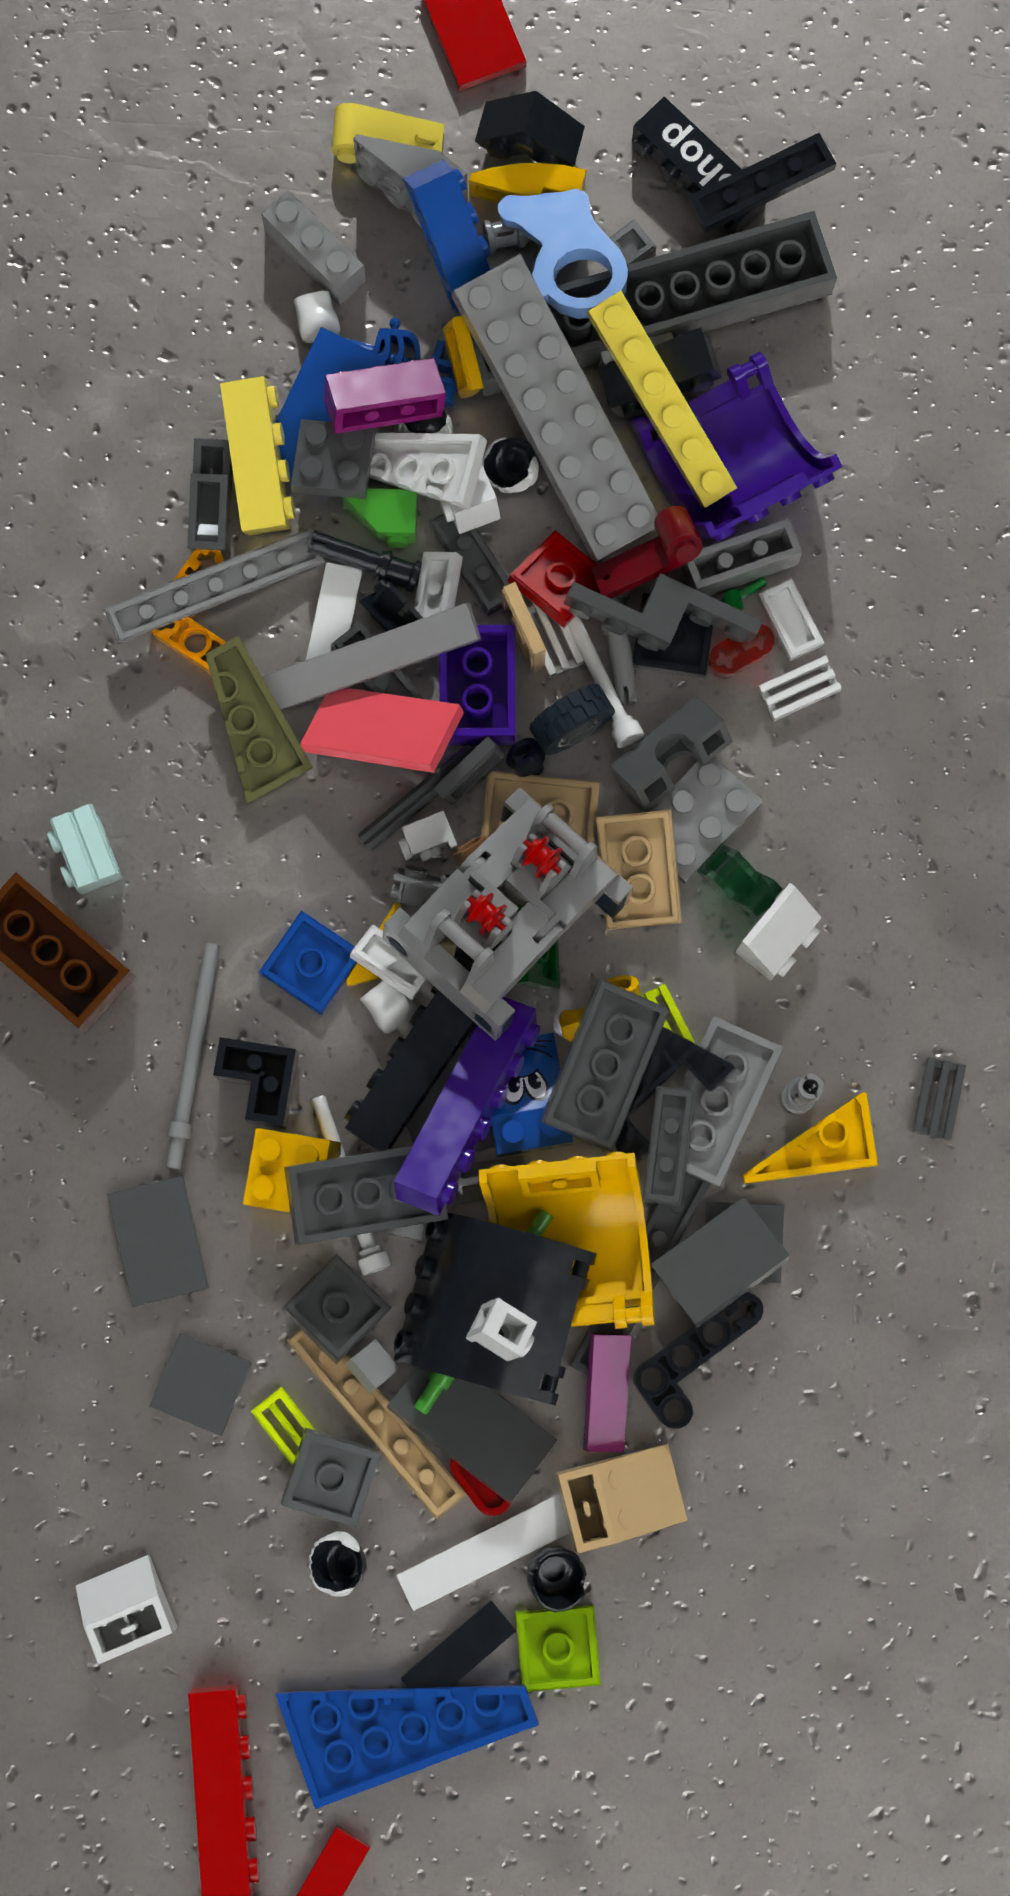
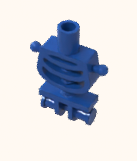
[348,318,458,408]

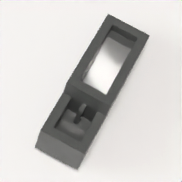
[187,438,233,551]

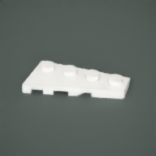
[369,433,487,510]

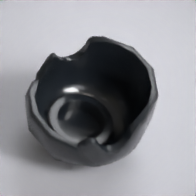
[527,1546,587,1612]

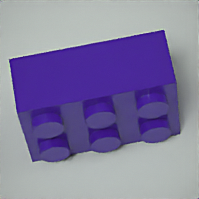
[439,625,515,746]

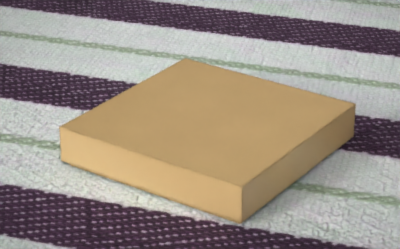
[502,582,546,673]

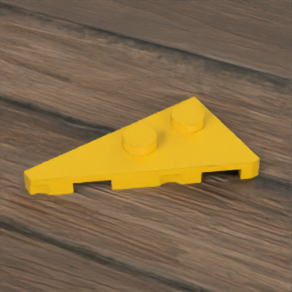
[742,1092,878,1184]

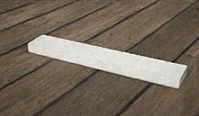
[396,1493,569,1611]

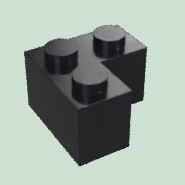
[475,91,585,167]
[213,1037,299,1129]

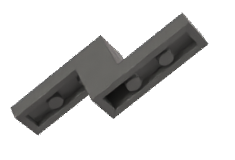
[563,573,763,651]

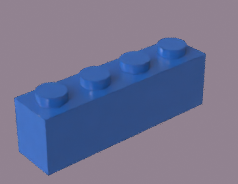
[403,160,494,316]

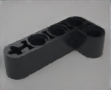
[633,1292,764,1429]

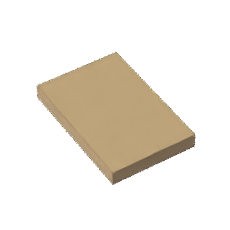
[481,771,600,843]
[596,809,683,930]

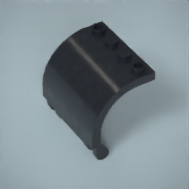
[393,1212,597,1406]

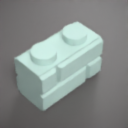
[47,804,123,894]

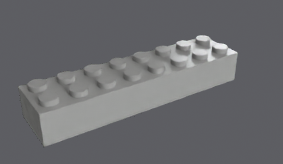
[451,254,658,561]

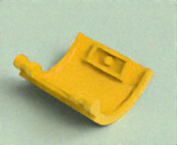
[479,1152,655,1329]

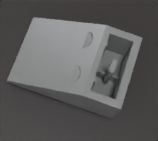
[353,134,468,226]

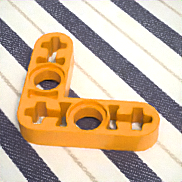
[152,549,226,675]

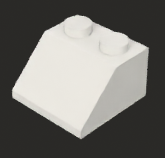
[735,883,822,981]

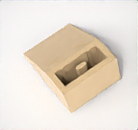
[555,1443,688,1553]

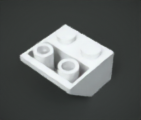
[75,1555,178,1665]

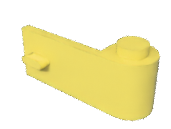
[331,103,444,164]

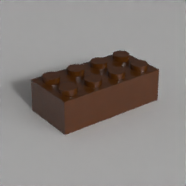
[0,872,136,1034]

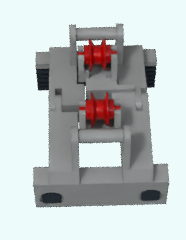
[382,787,634,1041]

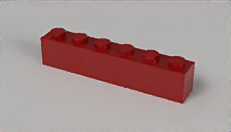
[188,1685,260,1896]

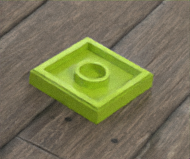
[515,1604,601,1692]

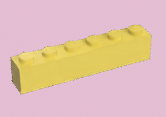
[586,290,737,508]

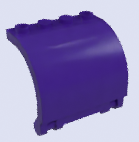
[630,351,843,542]

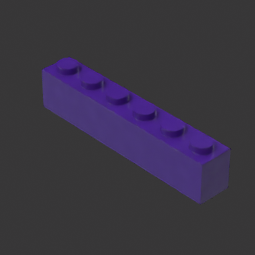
[394,997,540,1216]

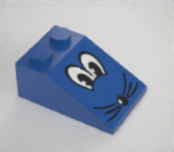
[491,1033,573,1158]

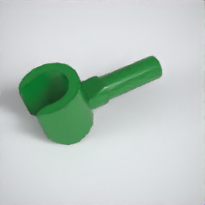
[720,577,767,611]

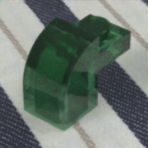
[696,843,783,918]

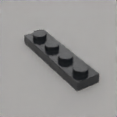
[688,133,837,233]

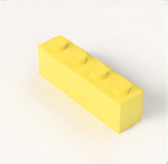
[220,376,296,536]

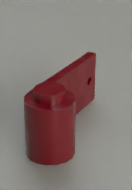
[591,506,703,599]

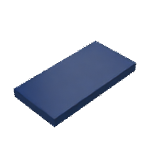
[276,327,388,479]

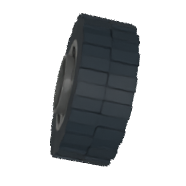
[529,684,615,756]

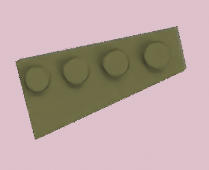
[206,636,313,805]

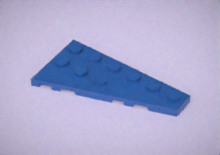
[275,1685,539,1809]

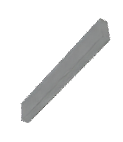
[104,527,326,644]
[262,603,481,711]

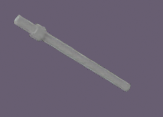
[166,943,220,1170]

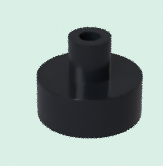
[506,738,546,777]

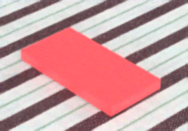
[300,688,464,773]

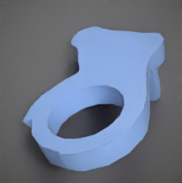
[497,189,628,319]

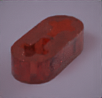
[708,624,774,679]

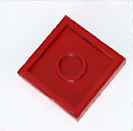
[507,530,600,628]

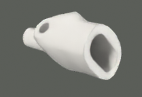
[293,291,341,343]
[360,981,417,1039]

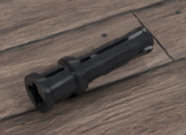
[307,530,422,594]

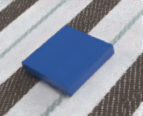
[258,910,357,1016]

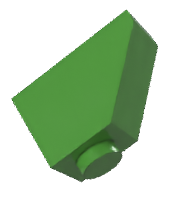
[343,488,418,549]

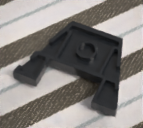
[615,1026,737,1163]

